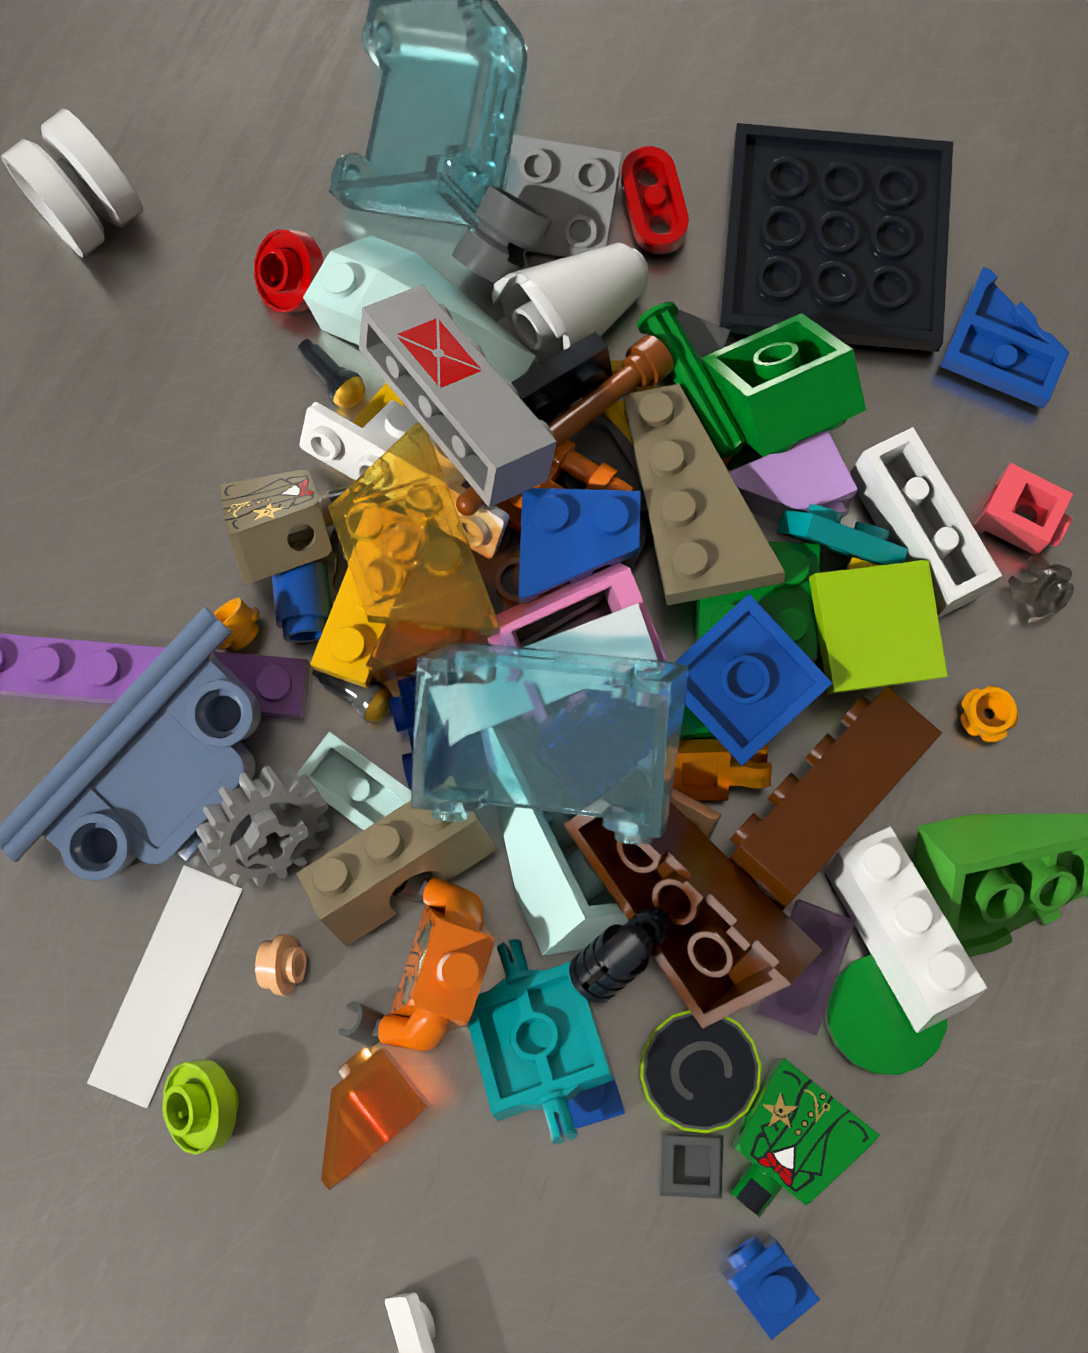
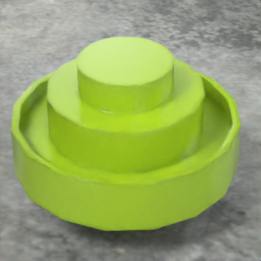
[163,1059,239,1155]

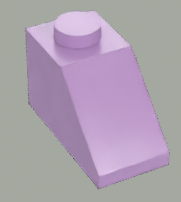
[729,431,858,523]

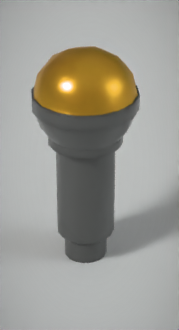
[312,670,394,722]

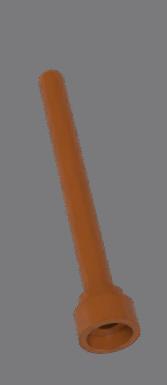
[456,335,674,516]

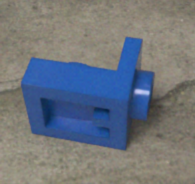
[722,1235,820,1340]

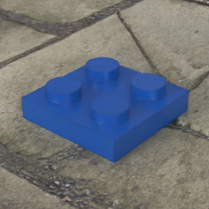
[659,594,832,766]

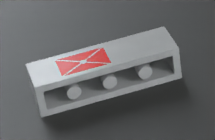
[359,285,557,508]

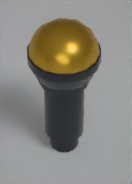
[297,339,365,408]

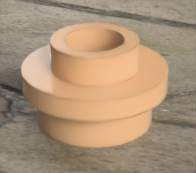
[255,934,306,996]

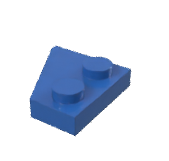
[940,267,1069,409]
[519,488,641,604]

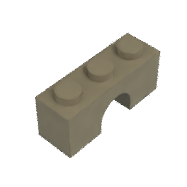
[296,775,498,947]

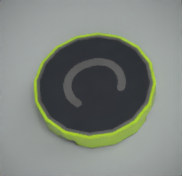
[639,1010,762,1133]

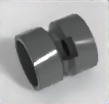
[452,184,553,283]

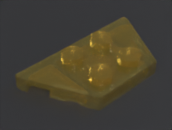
[328,423,500,636]

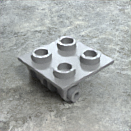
[505,134,622,257]

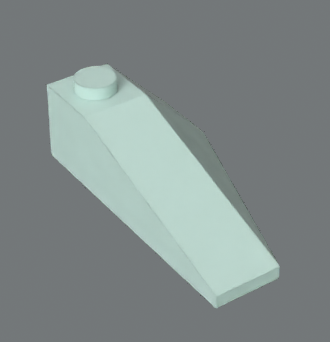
[303,235,537,382]
[482,717,629,956]

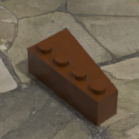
[729,686,942,911]
[563,771,823,1029]

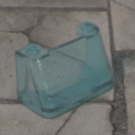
[329,0,528,227]
[411,643,688,844]

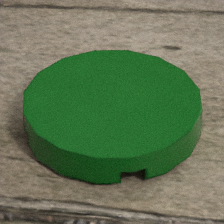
[825,954,947,1075]

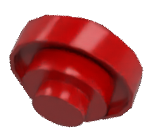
[254,229,324,313]

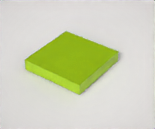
[809,560,948,694]

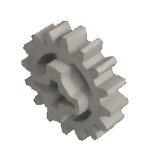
[196,766,329,888]

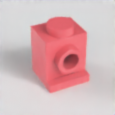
[973,463,1073,556]

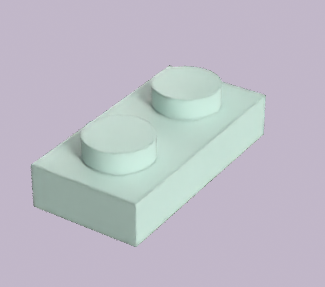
[297,732,418,830]

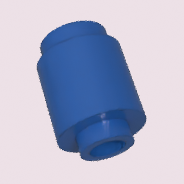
[272,560,333,643]

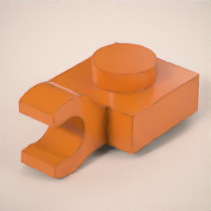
[668,739,772,801]

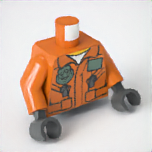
[339,871,495,1051]

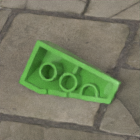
[914,813,1088,957]

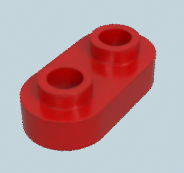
[621,146,689,254]

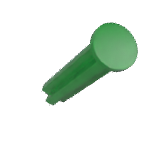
[636,302,745,460]

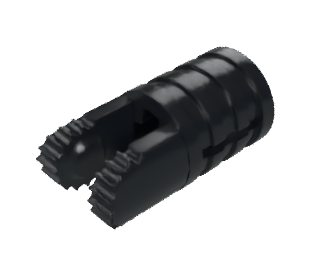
[569,906,671,1003]

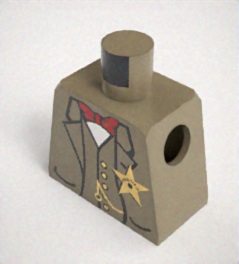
[219,469,359,585]

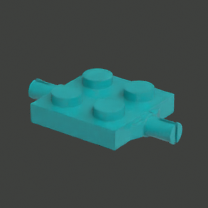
[468,939,615,1144]

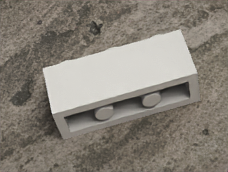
[850,427,1002,618]
[826,826,987,1033]

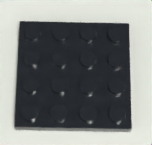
[719,123,953,352]

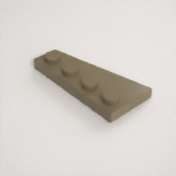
[623,384,785,606]

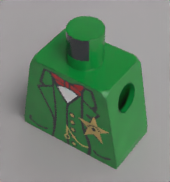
[730,1058,880,1218]

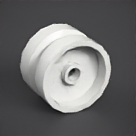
[1,109,143,258]

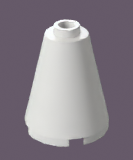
[492,243,648,369]

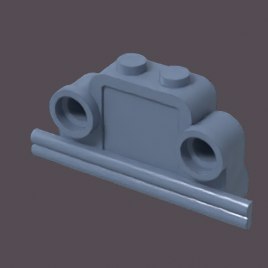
[0,607,261,881]

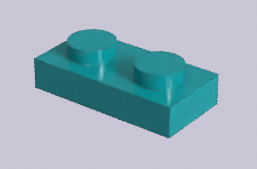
[777,504,908,565]

